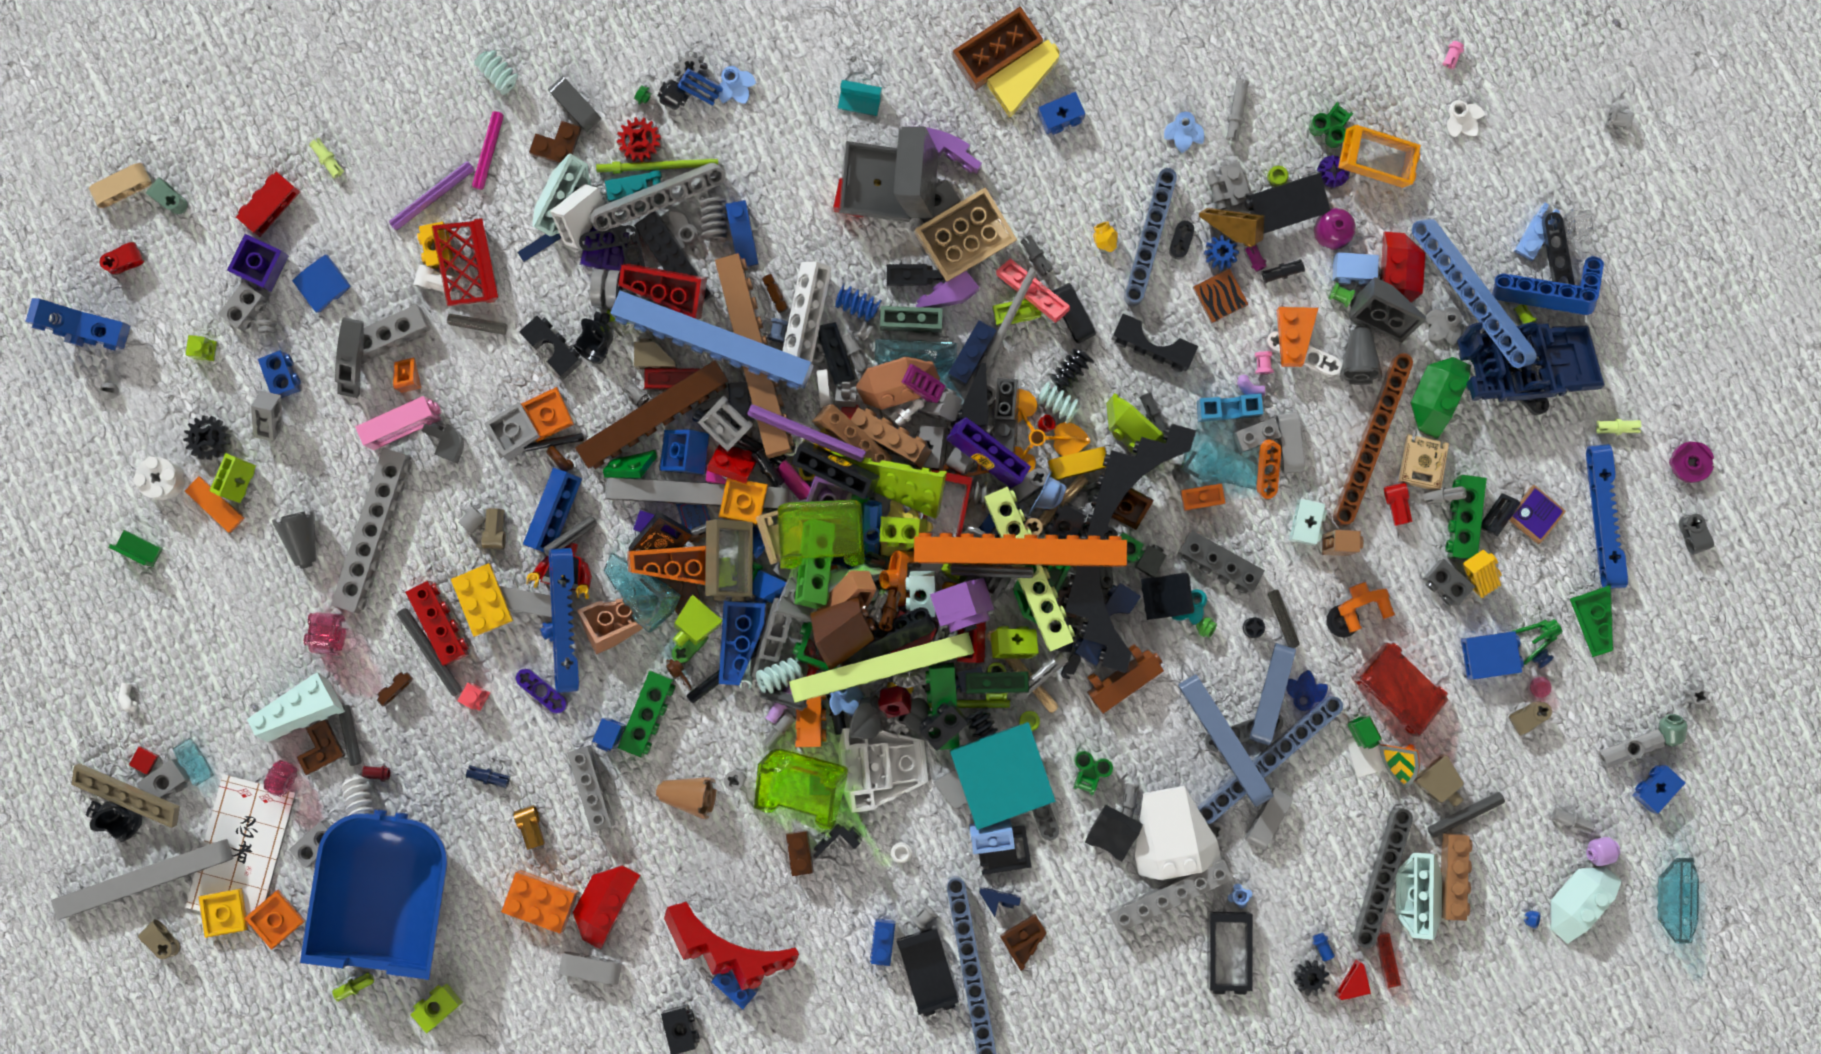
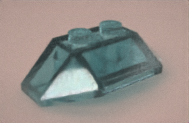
[875,339,957,379]
[1657,858,1699,944]

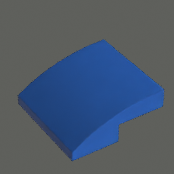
[292,255,351,313]

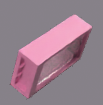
[355,396,442,450]

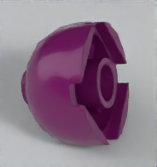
[1313,208,1356,250]

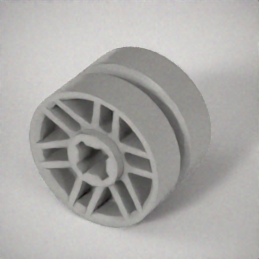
[590,269,622,308]

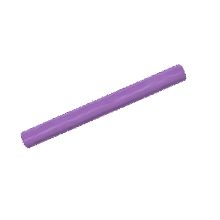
[748,404,866,462]

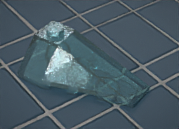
[603,553,681,632]

